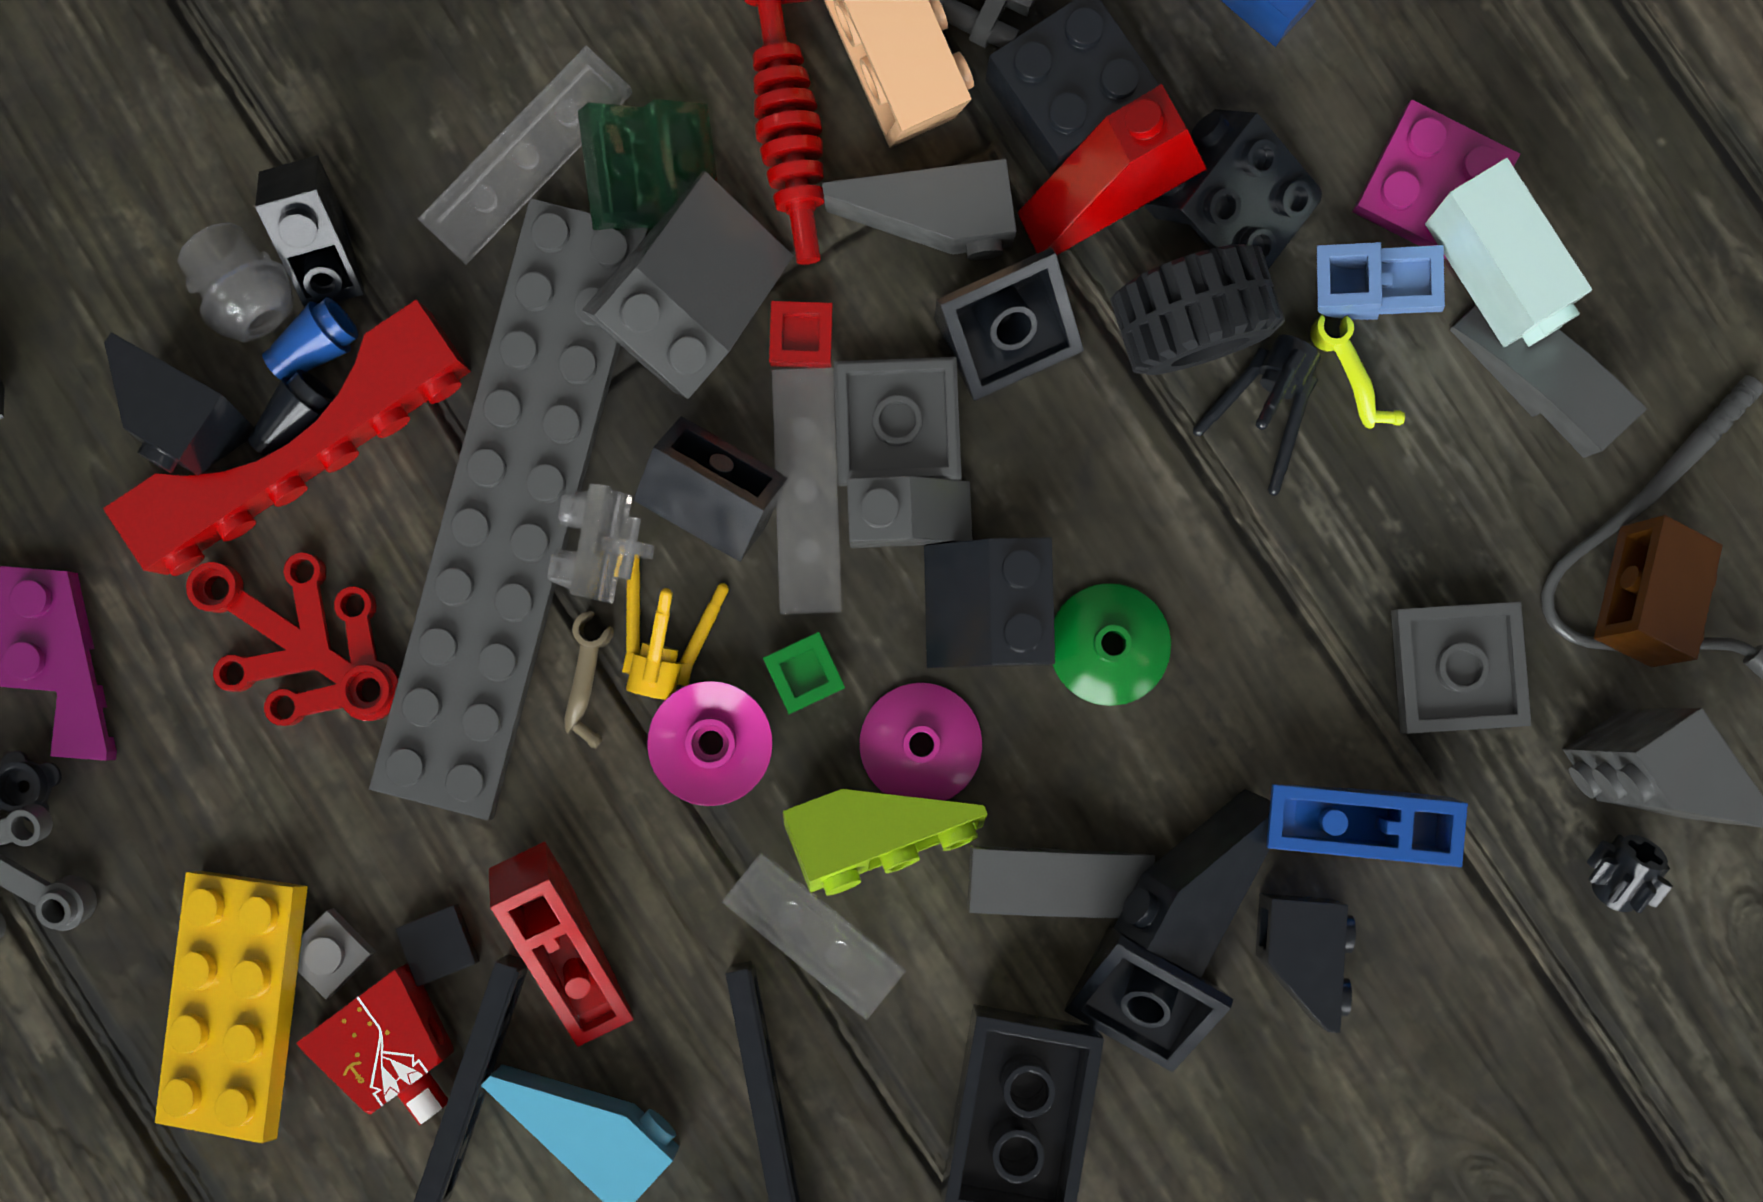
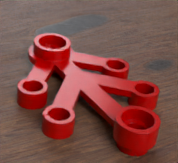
[186,552,399,726]

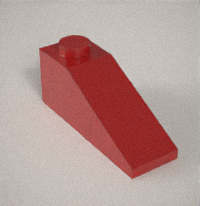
[1017,84,1207,256]
[488,841,634,1047]

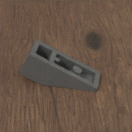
[822,159,1016,260]

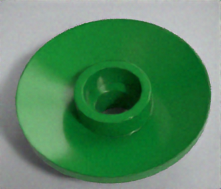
[1052,583,1171,706]

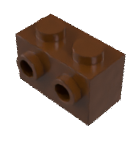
[1593,515,1723,667]

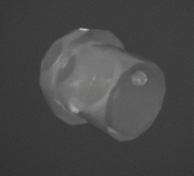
[177,222,294,342]

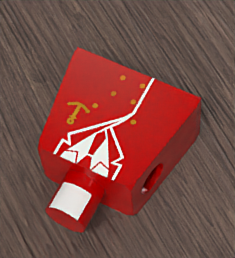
[297,963,454,1126]

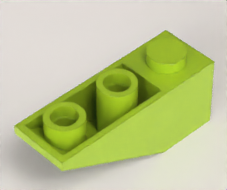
[783,789,987,896]

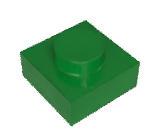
[763,632,845,714]

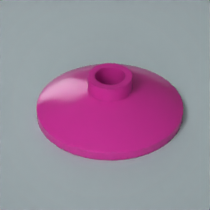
[647,681,773,806]
[860,683,982,801]

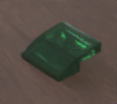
[578,99,718,231]

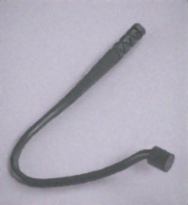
[1541,375,1763,680]

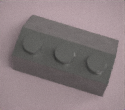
[1562,708,1763,828]

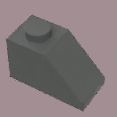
[847,476,972,548]

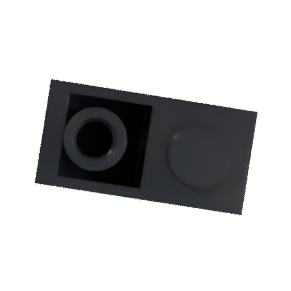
[255,155,364,308]
[1256,893,1356,1033]

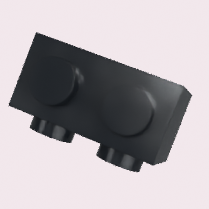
[633,416,788,562]

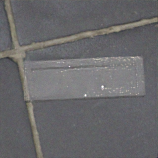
[722,852,906,1020]

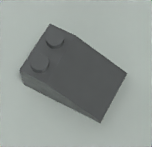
[582,171,794,399]

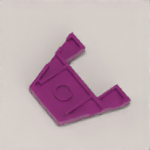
[0,566,117,761]

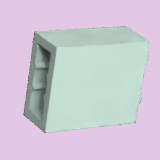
[1425,158,1593,348]

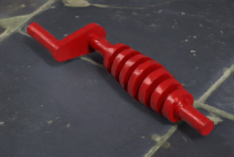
[745,0,824,265]

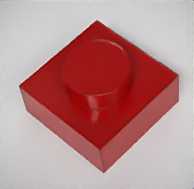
[769,301,833,368]

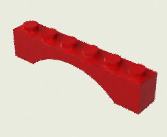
[103,299,471,576]

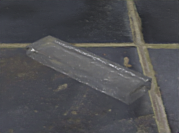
[418,45,633,265]
[772,368,842,615]

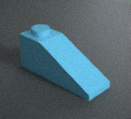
[481,1064,680,1202]

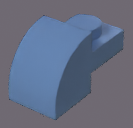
[1316,242,1445,320]

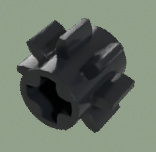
[1587,835,1673,913]

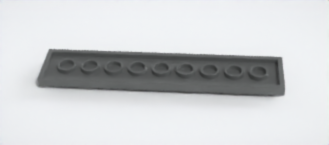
[369,198,649,821]

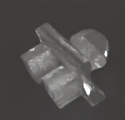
[547,483,655,603]

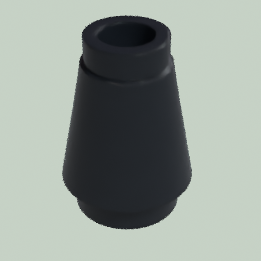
[247,369,335,457]

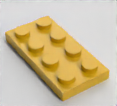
[155,871,308,1143]

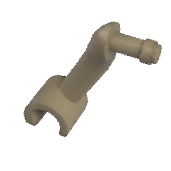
[564,611,613,749]

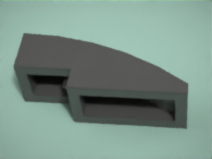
[1449,305,1647,458]
[967,845,1155,918]

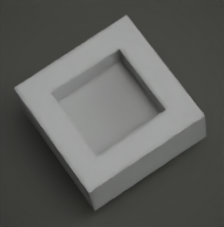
[298,908,377,1000]

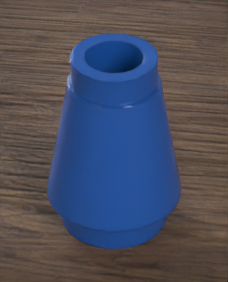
[262,298,359,380]

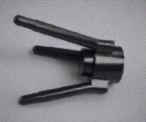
[1193,334,1321,496]

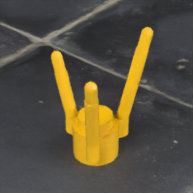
[622,548,729,700]

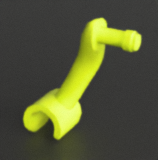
[1310,315,1405,429]

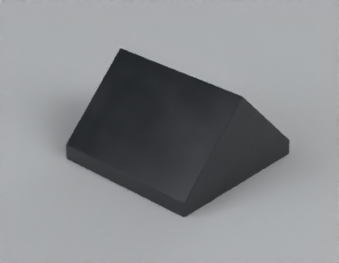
[934,248,1084,401]
[1064,925,1234,1072]

